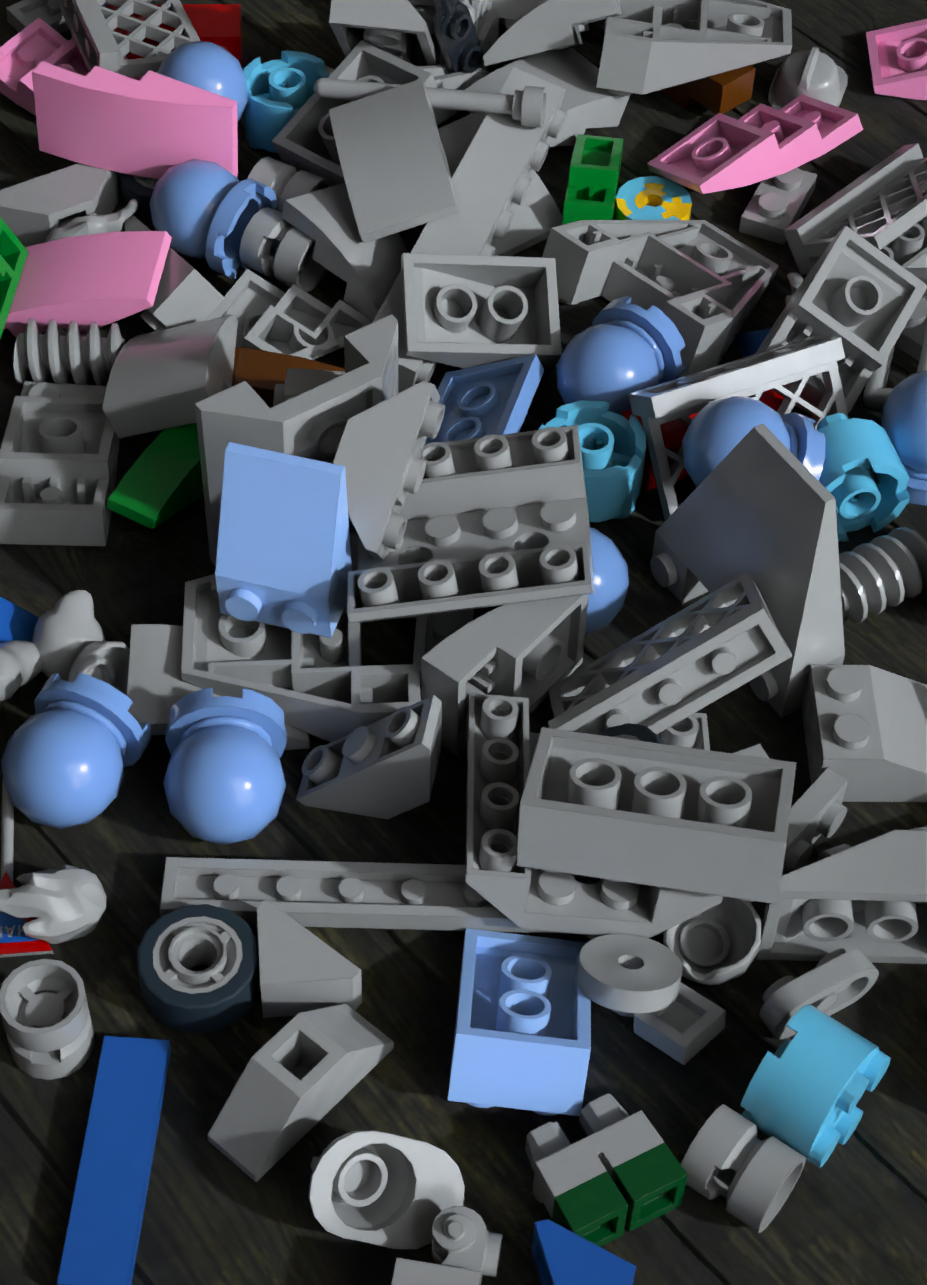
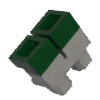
[525,1093,688,1247]

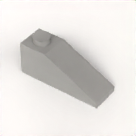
[124,215,225,331]

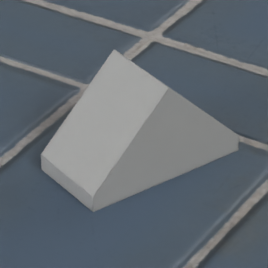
[257,898,362,1018]

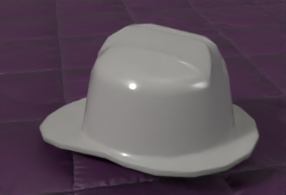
[768,46,848,110]
[308,1130,465,1249]

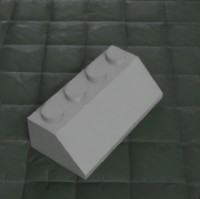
[329,0,440,67]
[517,727,797,904]

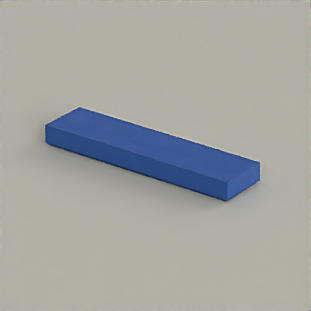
[57,1036,171,1285]

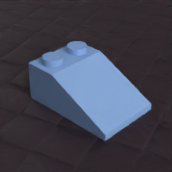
[215,442,352,638]
[447,928,591,1116]

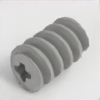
[13,318,126,386]
[839,527,927,623]

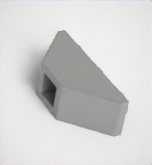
[0,163,122,247]
[333,381,445,561]
[296,695,442,819]
[208,1004,394,1182]

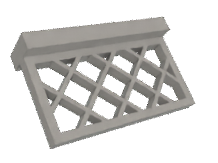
[56,0,201,77]
[784,143,927,275]
[628,336,849,520]
[548,572,793,735]

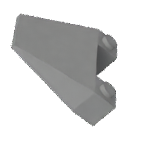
[596,0,792,96]
[542,220,779,378]
[650,423,845,718]
[181,533,421,742]

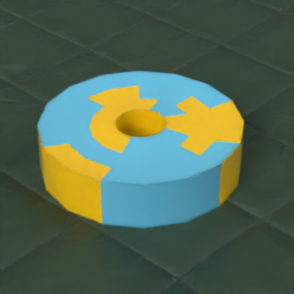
[614,176,692,220]

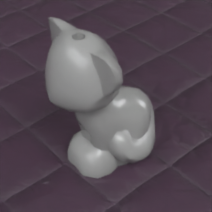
[0,590,106,703]

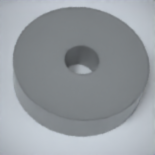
[576,934,682,1014]

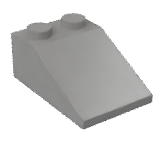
[401,253,562,377]
[801,664,927,802]
[757,827,927,964]

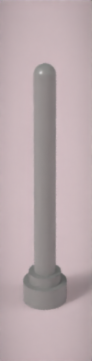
[313,78,547,128]

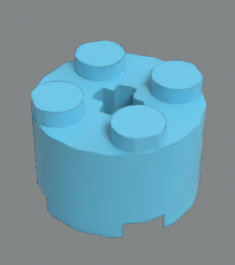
[242,50,330,153]
[539,400,646,522]
[816,413,910,542]
[740,1004,891,1168]

